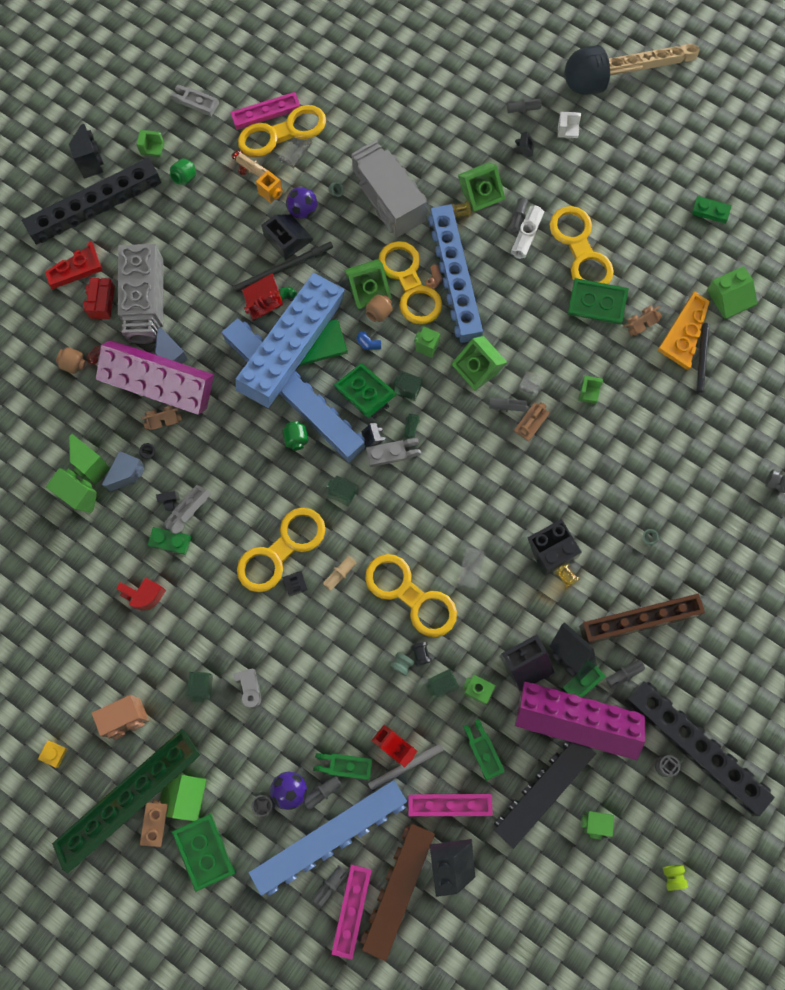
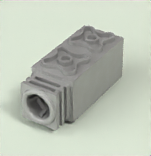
[351,140,427,238]
[118,244,163,344]

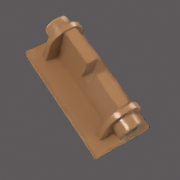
[623,305,662,336]
[514,402,550,441]
[141,406,182,431]
[140,800,168,847]

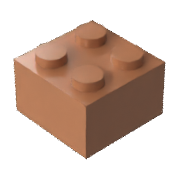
[92,695,149,740]

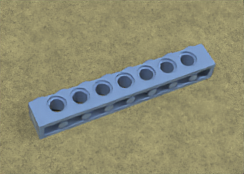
[428,204,483,343]

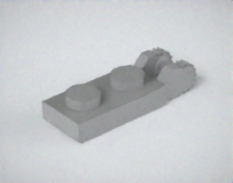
[170,85,219,116]
[366,438,421,467]
[164,485,211,534]

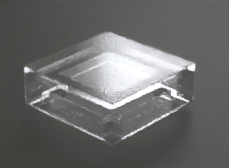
[519,371,543,396]

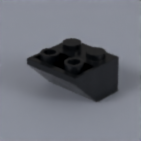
[69,124,104,179]
[261,214,313,260]
[528,519,582,576]
[500,634,555,692]

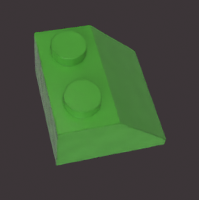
[458,162,505,212]
[344,259,392,309]
[706,266,757,320]
[451,336,508,391]
[69,434,110,485]
[46,468,97,513]

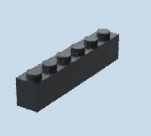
[493,741,597,849]

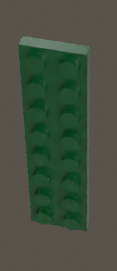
[52,729,201,874]

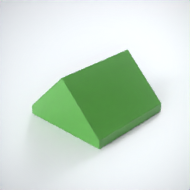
[160,774,207,821]

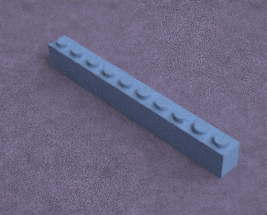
[222,318,365,463]

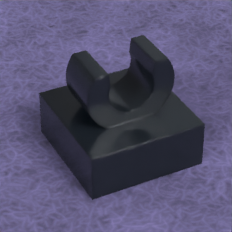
[514,131,535,158]
[361,423,385,447]
[156,491,180,511]
[283,571,308,597]

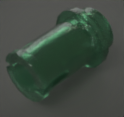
[403,414,420,439]

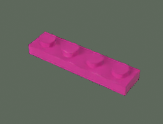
[230,92,300,130]
[408,794,493,816]
[331,864,372,960]

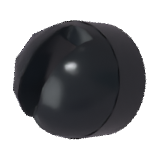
[139,443,155,459]

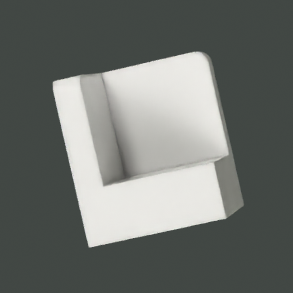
[558,112,581,138]

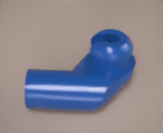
[356,331,381,350]

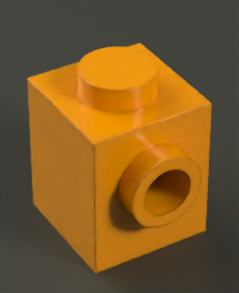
[256,170,283,203]

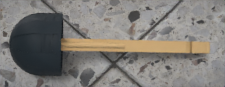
[564,44,700,95]

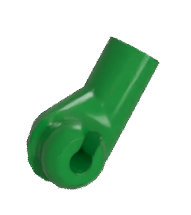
[278,287,297,308]

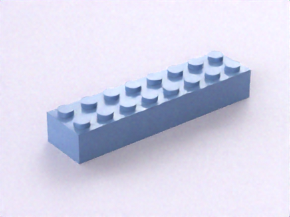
[236,273,345,408]

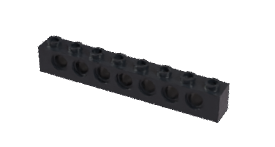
[22,157,162,245]
[625,681,775,817]

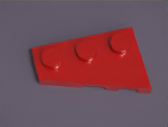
[45,240,103,289]

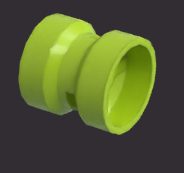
[663,865,689,891]

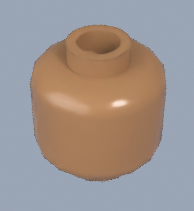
[366,295,392,322]
[56,347,86,374]

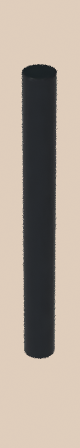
[696,323,710,393]

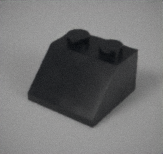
[549,622,597,681]
[429,839,476,897]

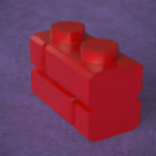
[83,278,115,319]

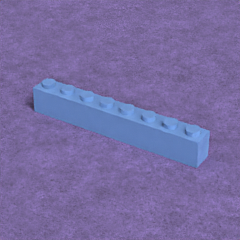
[249,780,407,896]

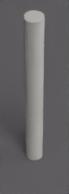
[368,743,444,791]

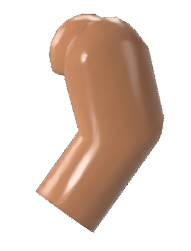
[426,265,442,289]

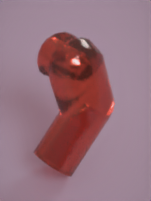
[232,150,247,175]
[86,346,101,364]

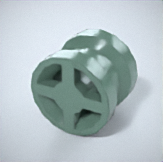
[389,652,414,676]

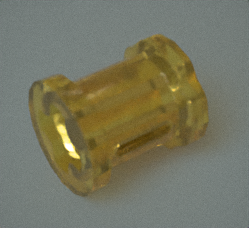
[452,201,471,219]
[555,563,580,589]

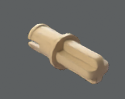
[236,153,267,178]
[323,555,357,591]

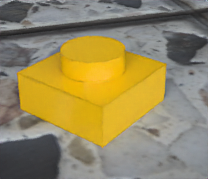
[38,740,67,768]

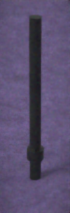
[234,241,333,292]

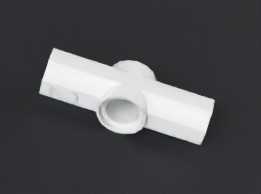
[511,205,544,259]

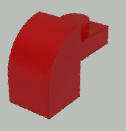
[116,577,166,611]
[371,725,418,768]

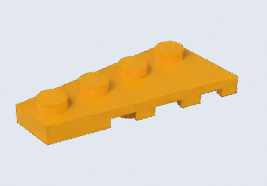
[657,291,710,370]

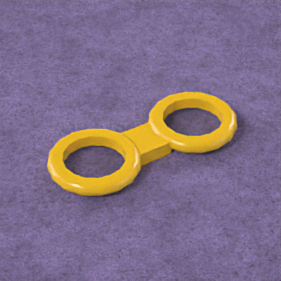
[238,105,326,158]
[550,206,614,284]
[378,241,442,325]
[237,507,326,592]
[365,554,457,637]

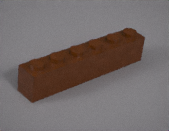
[579,593,705,644]
[360,823,435,961]

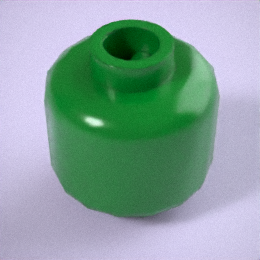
[170,158,196,185]
[282,421,309,451]

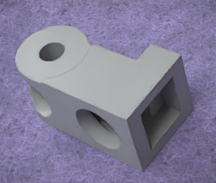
[233,668,261,708]

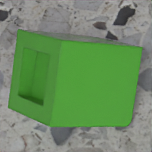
[136,130,164,157]
[578,375,603,404]

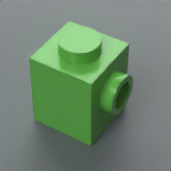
[414,326,440,358]
[463,675,496,706]
[581,811,614,840]

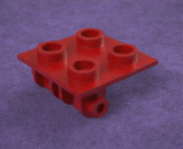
[242,274,283,321]

